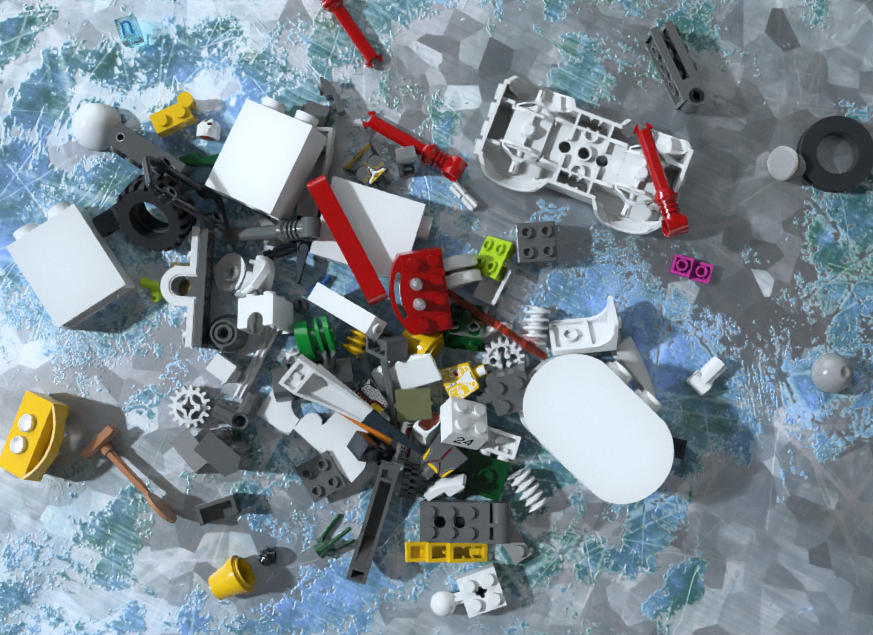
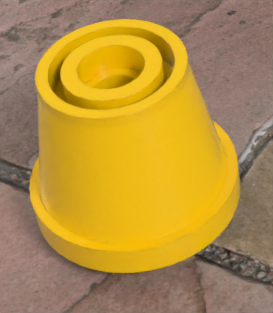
[401,329,444,359]
[208,555,255,600]

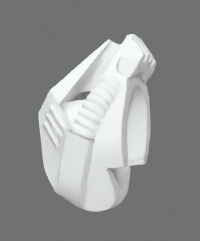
[234,255,275,300]

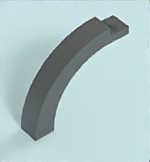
[346,460,401,585]

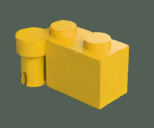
[149,92,198,138]

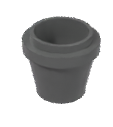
[208,314,249,354]

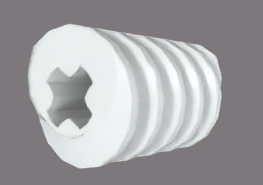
[521,305,551,347]
[507,468,548,513]

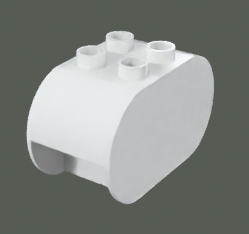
[518,354,674,504]

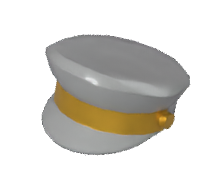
[767,146,806,181]

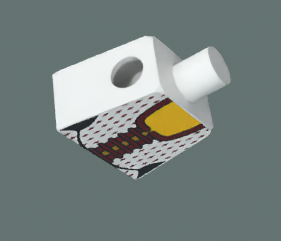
[355,378,391,421]

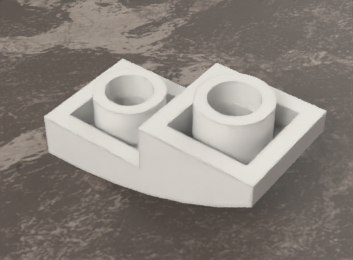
[424,474,467,501]

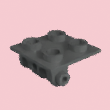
[295,450,347,503]

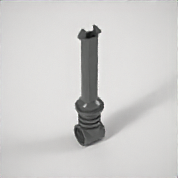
[219,216,321,246]

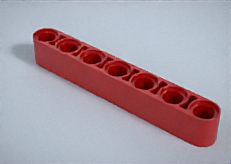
[306,174,389,306]

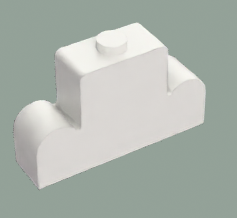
[293,412,369,482]

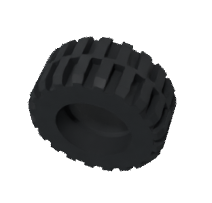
[115,173,197,252]

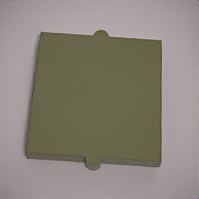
[394,387,433,422]

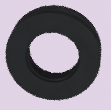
[796,116,873,193]

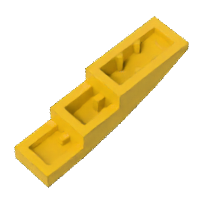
[405,541,488,563]

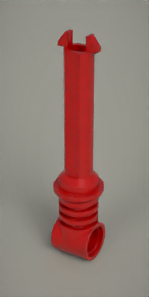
[320,0,382,69]
[362,111,468,182]
[633,122,689,238]

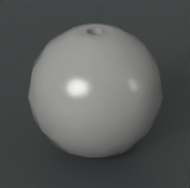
[810,353,853,394]

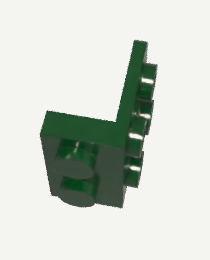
[443,302,489,352]

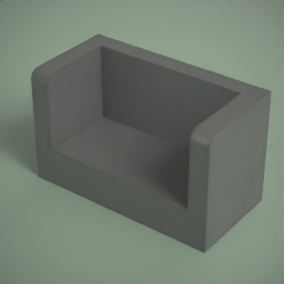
[194,492,242,526]

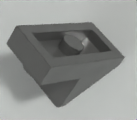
[395,145,419,177]

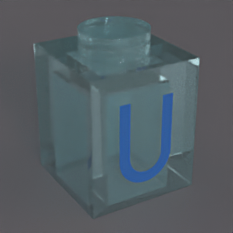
[114,14,145,48]

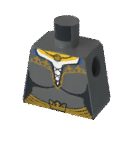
[343,142,391,191]

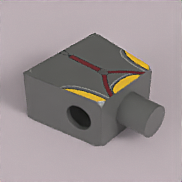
[419,431,468,481]

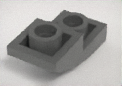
[317,76,346,117]

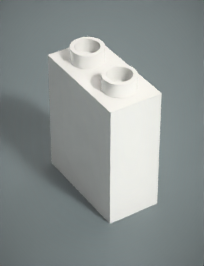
[205,97,327,221]
[309,176,434,283]
[6,201,136,329]

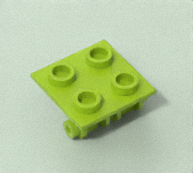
[472,235,516,282]

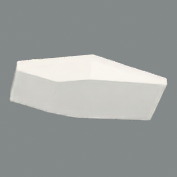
[371,353,443,392]

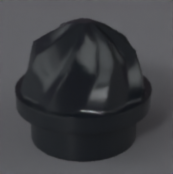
[258,547,277,567]

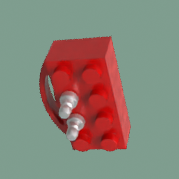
[388,247,453,336]

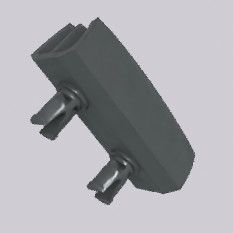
[272,350,356,403]

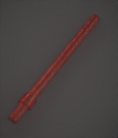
[447,288,549,361]

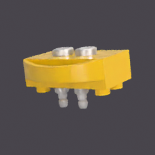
[0,390,70,482]

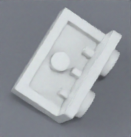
[473,267,513,307]

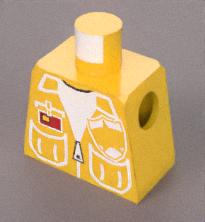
[439,361,488,399]

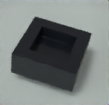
[672,437,687,460]

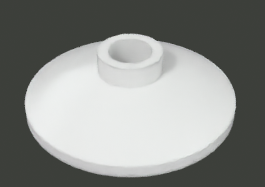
[214,253,246,292]

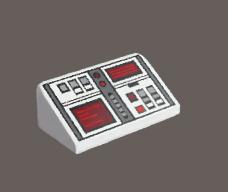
[393,421,415,462]

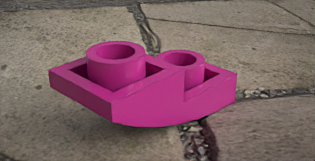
[670,254,714,285]

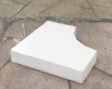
[256,389,300,436]

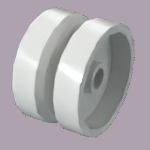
[443,253,482,290]

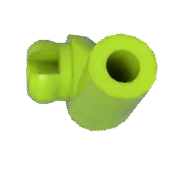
[139,277,163,302]

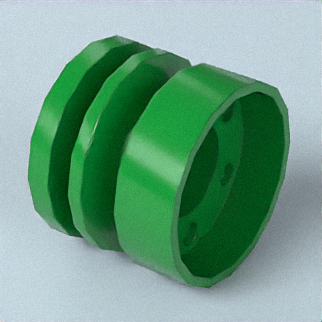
[293,315,337,361]

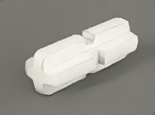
[450,182,478,211]

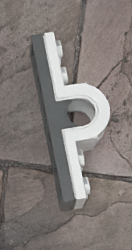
[160,226,216,348]

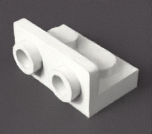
[478,426,521,462]

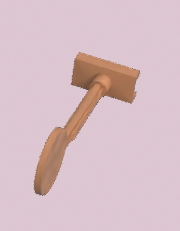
[79,425,177,523]

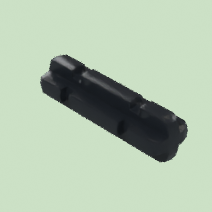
[263,240,297,260]

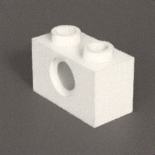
[206,353,243,383]

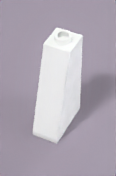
[308,282,387,340]

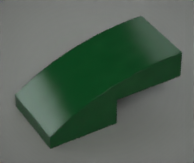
[179,152,219,167]

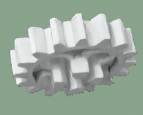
[482,336,525,371]

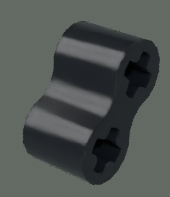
[92,204,120,238]

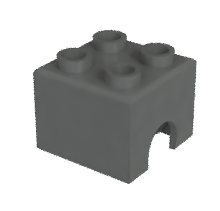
[513,221,558,266]

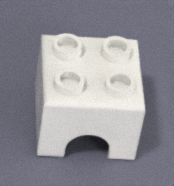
[237,291,293,338]

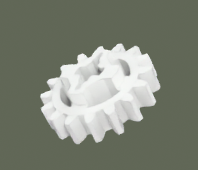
[168,385,212,428]

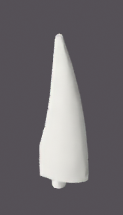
[610,336,656,398]

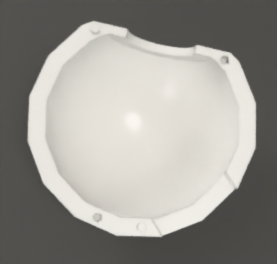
[71,103,122,151]

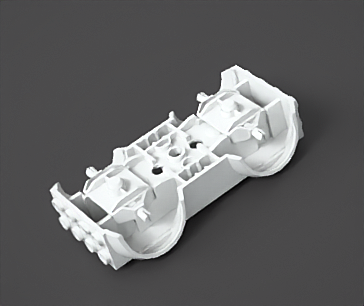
[473,75,694,235]

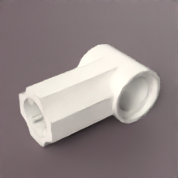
[686,356,727,396]

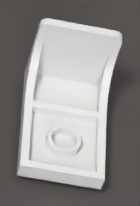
[548,296,622,356]

